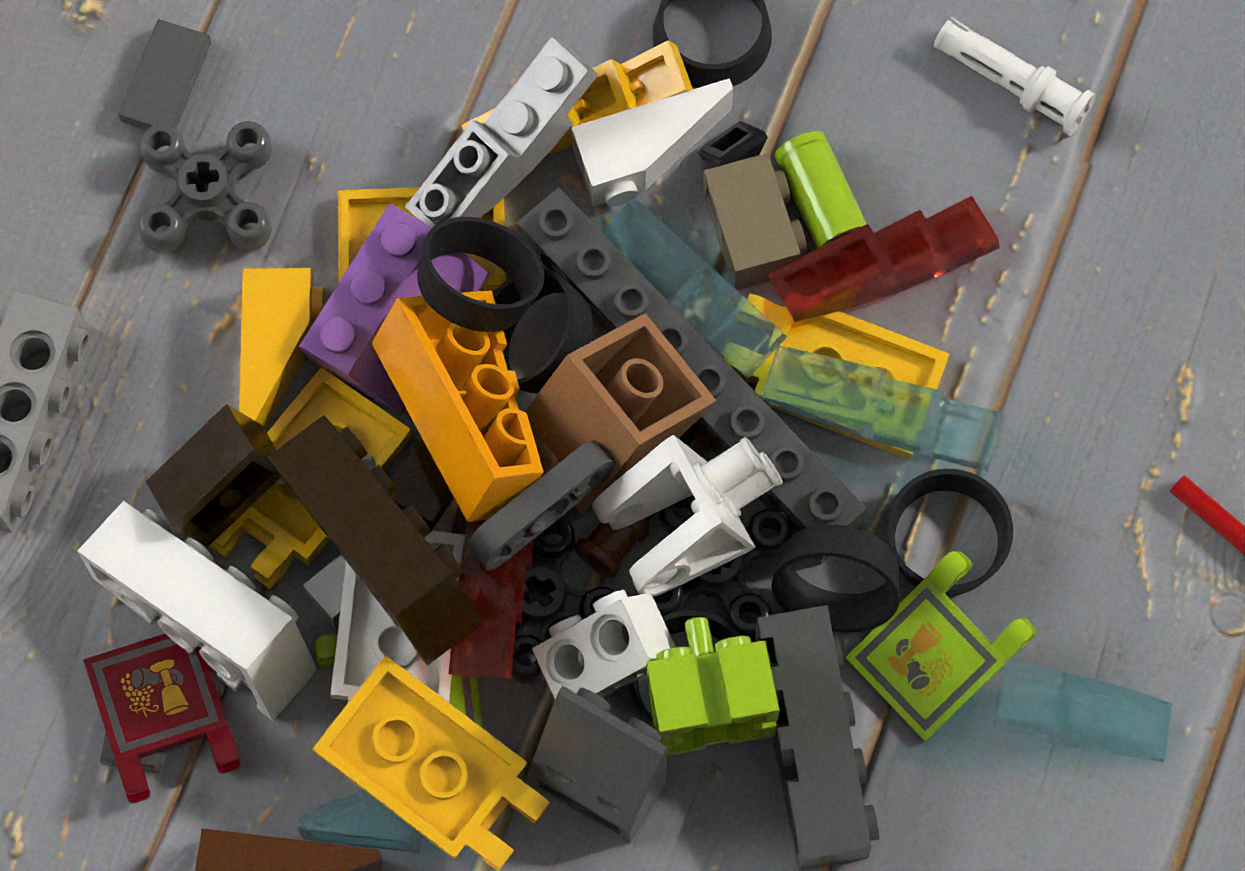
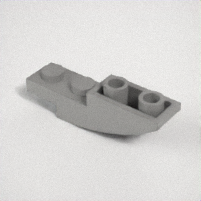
[405,37,598,228]

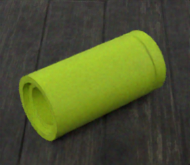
[774,131,870,255]

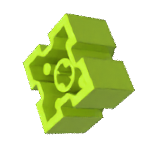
[646,617,779,756]

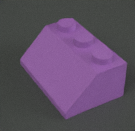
[299,203,489,416]

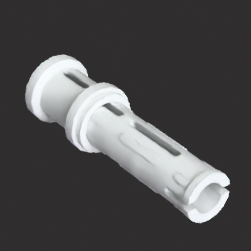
[934,17,1096,137]

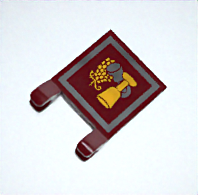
[83,633,241,804]

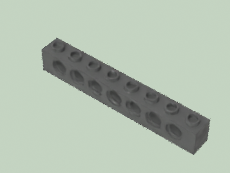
[516,187,867,564]

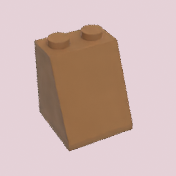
[525,313,717,516]

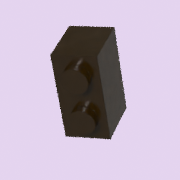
[146,404,281,547]

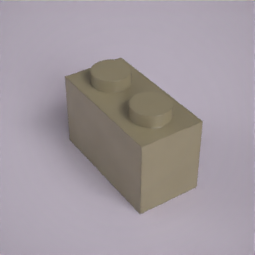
[703,153,807,291]

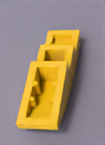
[462,40,693,156]

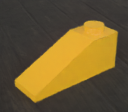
[239,268,325,430]

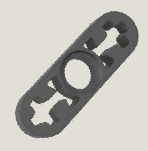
[467,440,615,570]

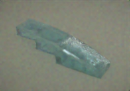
[602,197,787,378]
[762,345,1003,472]

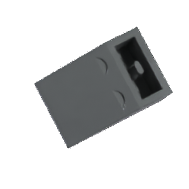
[528,686,667,843]

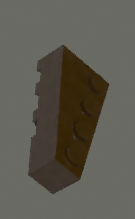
[268,415,484,666]

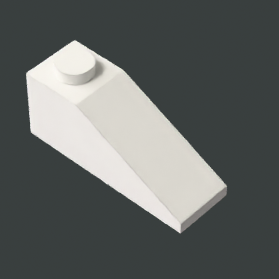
[571,78,733,207]

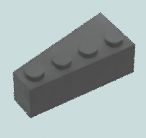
[754,605,879,871]

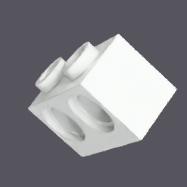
[532,590,676,699]

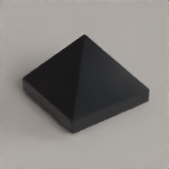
[698,121,768,166]

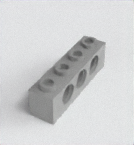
[0,290,90,533]

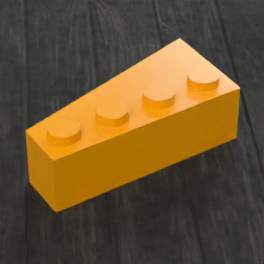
[371,290,543,522]

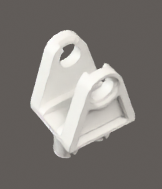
[592,435,783,597]

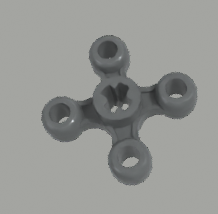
[139,121,272,254]

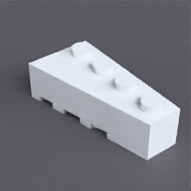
[77,501,318,721]

